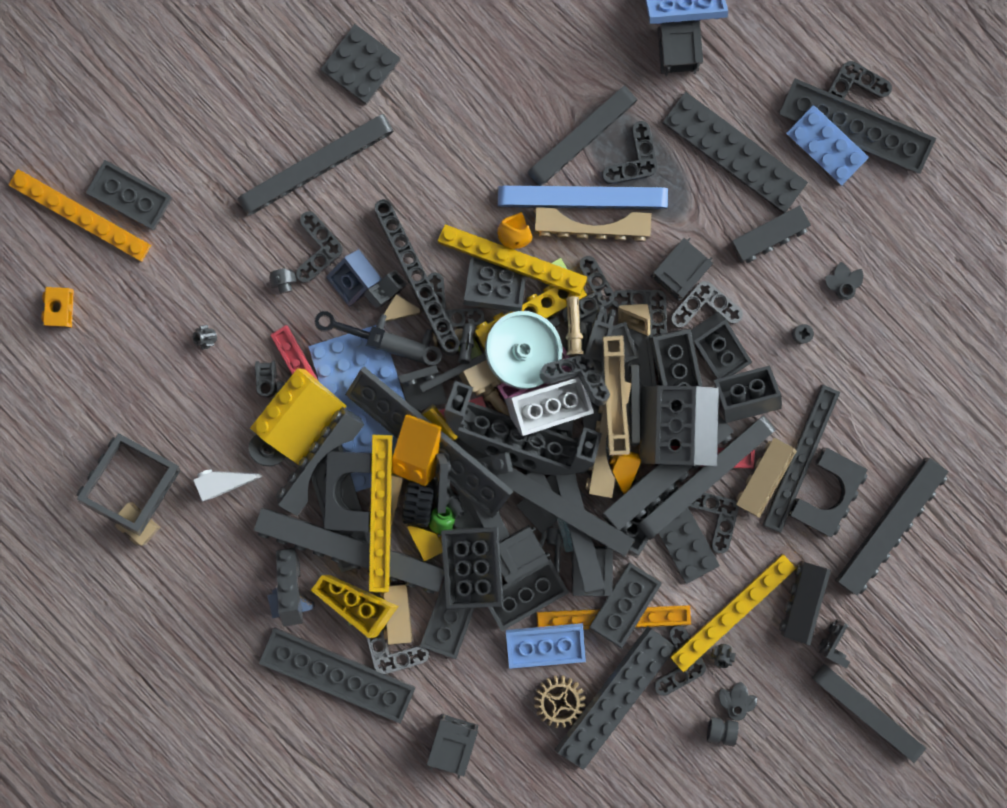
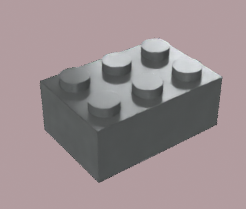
[714,365,782,423]

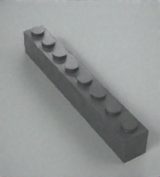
[601,414,734,532]
[835,458,949,596]

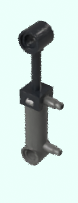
[315,311,442,366]

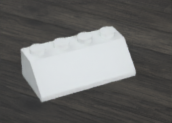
[505,377,594,436]

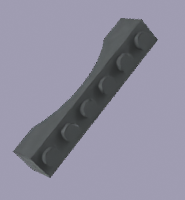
[276,406,364,516]

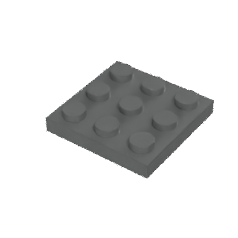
[321,24,401,105]
[463,256,526,312]

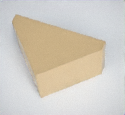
[384,295,421,322]
[618,304,650,336]

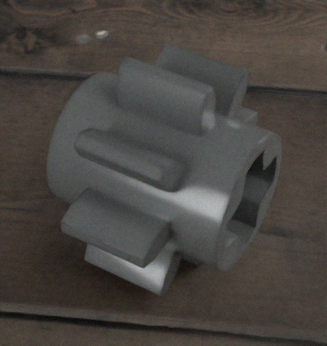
[193,325,217,350]
[711,644,736,668]

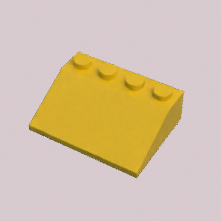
[250,369,347,464]

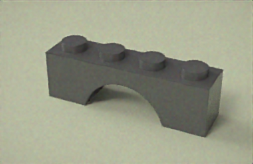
[276,548,303,627]

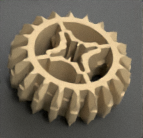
[534,675,586,728]

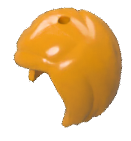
[497,212,532,249]

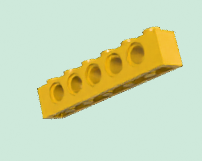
[474,285,587,351]

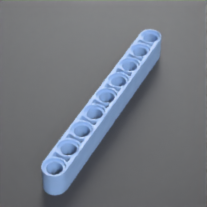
[498,186,668,209]

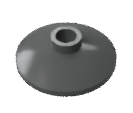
[248,434,286,466]

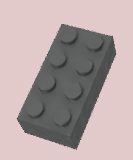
[649,328,703,411]
[488,557,569,631]

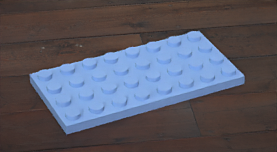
[308,325,406,492]

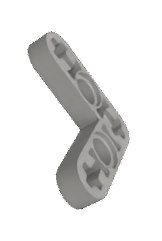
[671,281,743,328]
[366,629,429,674]

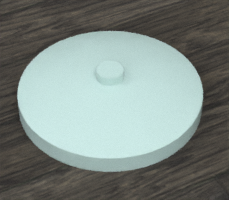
[485,311,562,389]

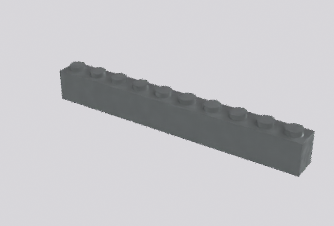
[254,508,444,594]

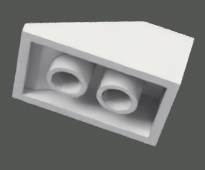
[194,469,262,501]

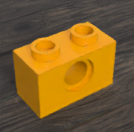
[41,287,74,328]

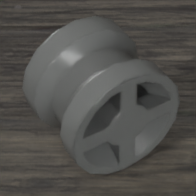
[792,324,814,344]

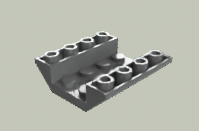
[640,386,719,466]

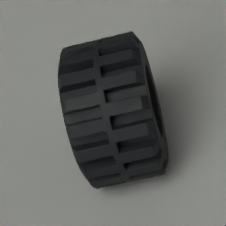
[402,479,435,527]

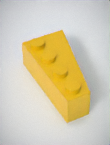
[311,575,399,638]

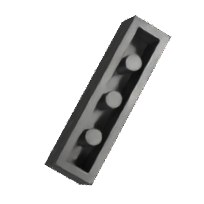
[730,205,811,263]

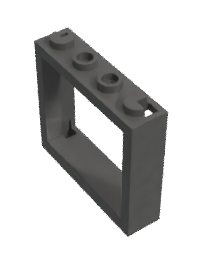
[77,433,180,536]

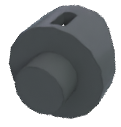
[269,268,297,294]

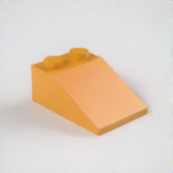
[392,414,441,486]

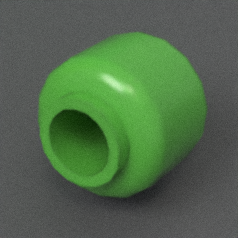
[429,507,455,535]

